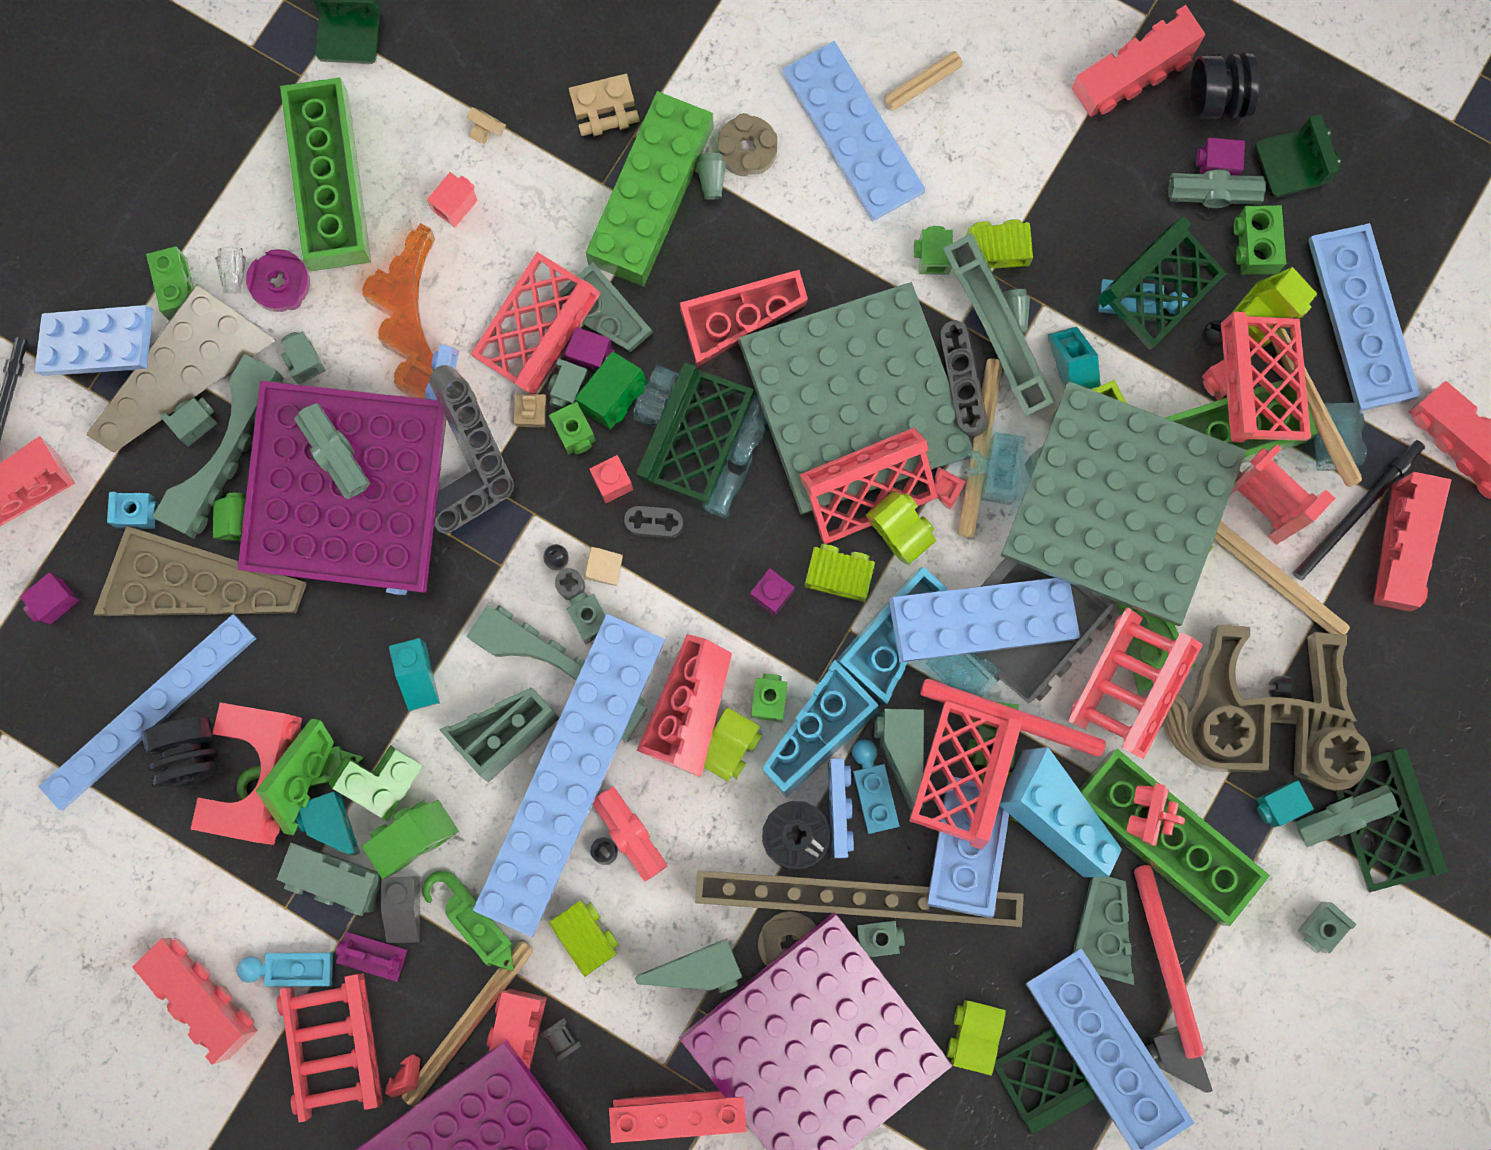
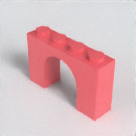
[191,703,302,845]

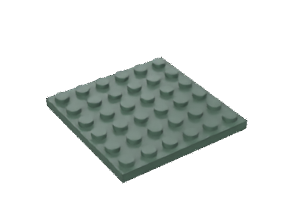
[738,282,973,515]
[1000,381,1247,626]

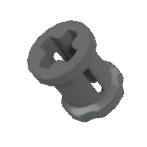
[555,568,586,601]
[540,1018,582,1062]

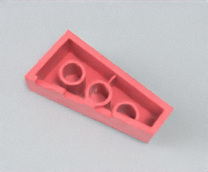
[680,270,808,367]
[0,436,76,526]
[636,634,732,777]
[132,938,258,1065]
[487,988,547,1070]

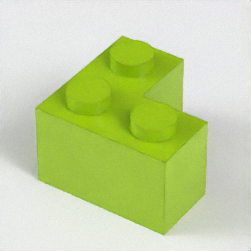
[1229,267,1317,349]

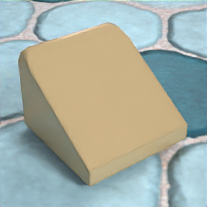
[585,547,623,586]

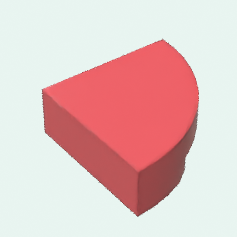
[934,467,966,510]
[385,1054,421,1098]

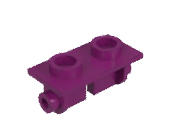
[336,931,408,982]

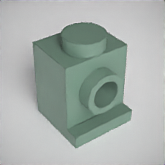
[281,331,326,385]
[548,358,589,410]
[160,397,217,447]
[566,592,606,645]
[1297,902,1357,953]
[855,920,905,957]

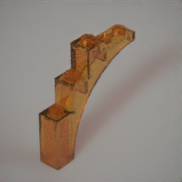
[362,223,477,412]

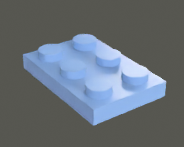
[828,758,854,859]

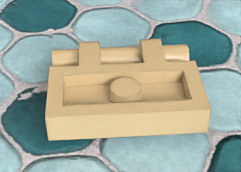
[569,73,640,136]

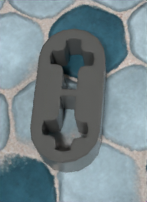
[624,506,683,539]

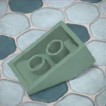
[874,709,924,810]
[635,938,742,993]

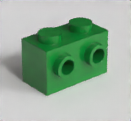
[575,351,648,430]

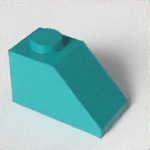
[1048,326,1101,389]
[389,638,440,711]
[296,791,360,855]

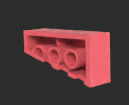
[1072,5,1205,117]
[1408,381,1491,499]
[1373,472,1452,612]

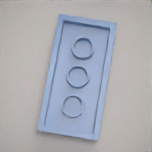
[35,305,154,376]
[927,777,1009,918]

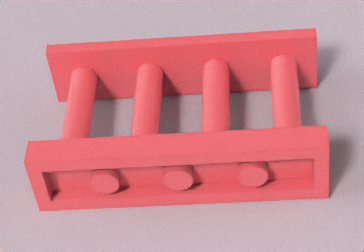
[1230,444,1336,545]
[1068,607,1202,759]
[276,973,384,1122]
[609,1090,747,1143]

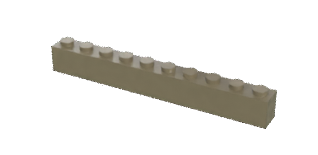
[695,870,1024,927]

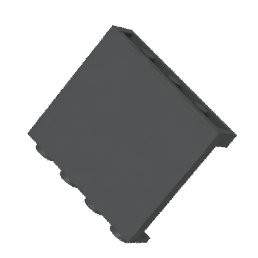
[971,558,1115,704]

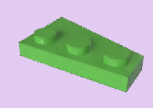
[256,719,334,835]

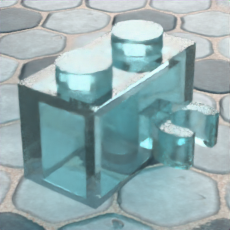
[1314,403,1367,471]
[964,432,1026,505]
[925,653,1000,697]

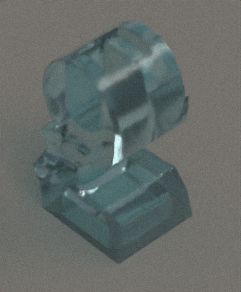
[633,365,679,428]

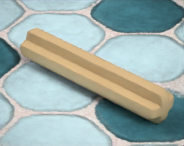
[884,51,963,111]

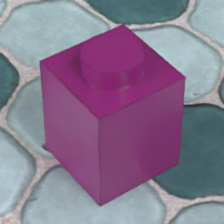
[1196,138,1245,176]
[565,327,615,373]
[750,568,795,617]
[20,572,80,625]

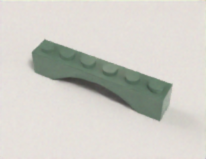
[943,234,1056,416]
[152,354,284,539]
[466,605,648,742]

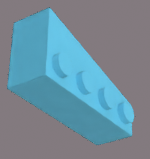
[836,567,947,704]
[762,660,879,798]
[999,747,1122,877]

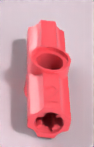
[593,786,668,882]

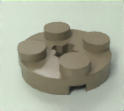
[718,113,777,176]
[758,911,816,966]

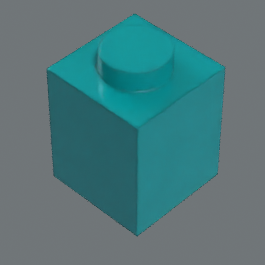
[1256,780,1314,827]

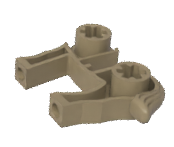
[1162,624,1371,791]

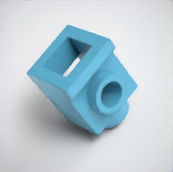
[107,492,159,529]

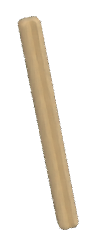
[1271,328,1362,487]
[958,359,1003,538]
[1214,521,1350,635]
[401,941,533,1107]

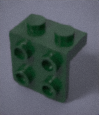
[313,0,381,64]
[1255,114,1341,198]

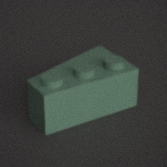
[439,687,559,783]
[277,843,387,916]

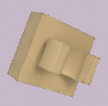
[466,107,506,144]
[514,394,547,428]

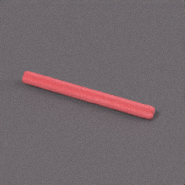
[921,679,1106,757]
[1134,865,1205,1059]

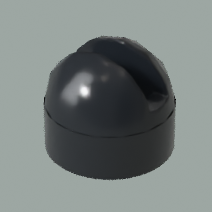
[1203,320,1223,346]
[543,544,569,570]
[1268,676,1292,698]
[590,837,618,865]

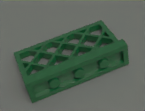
[1095,215,1227,350]
[636,362,755,504]
[1335,747,1448,893]
[994,1028,1097,1135]

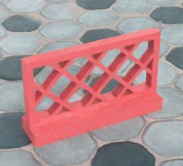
[470,252,601,394]
[1221,312,1311,442]
[800,427,938,544]
[909,701,1022,850]

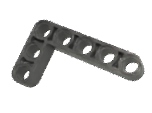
[429,365,514,533]

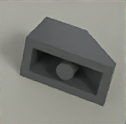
[381,877,420,943]
[1146,1026,1213,1093]

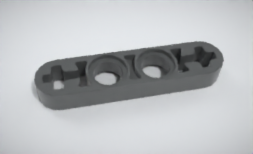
[941,320,988,437]

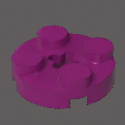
[246,249,310,312]

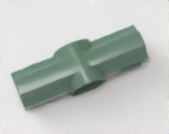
[1168,169,1266,208]
[294,403,371,499]
[1295,785,1399,848]

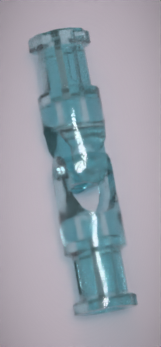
[703,395,767,518]

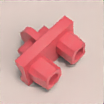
[1127,783,1185,847]

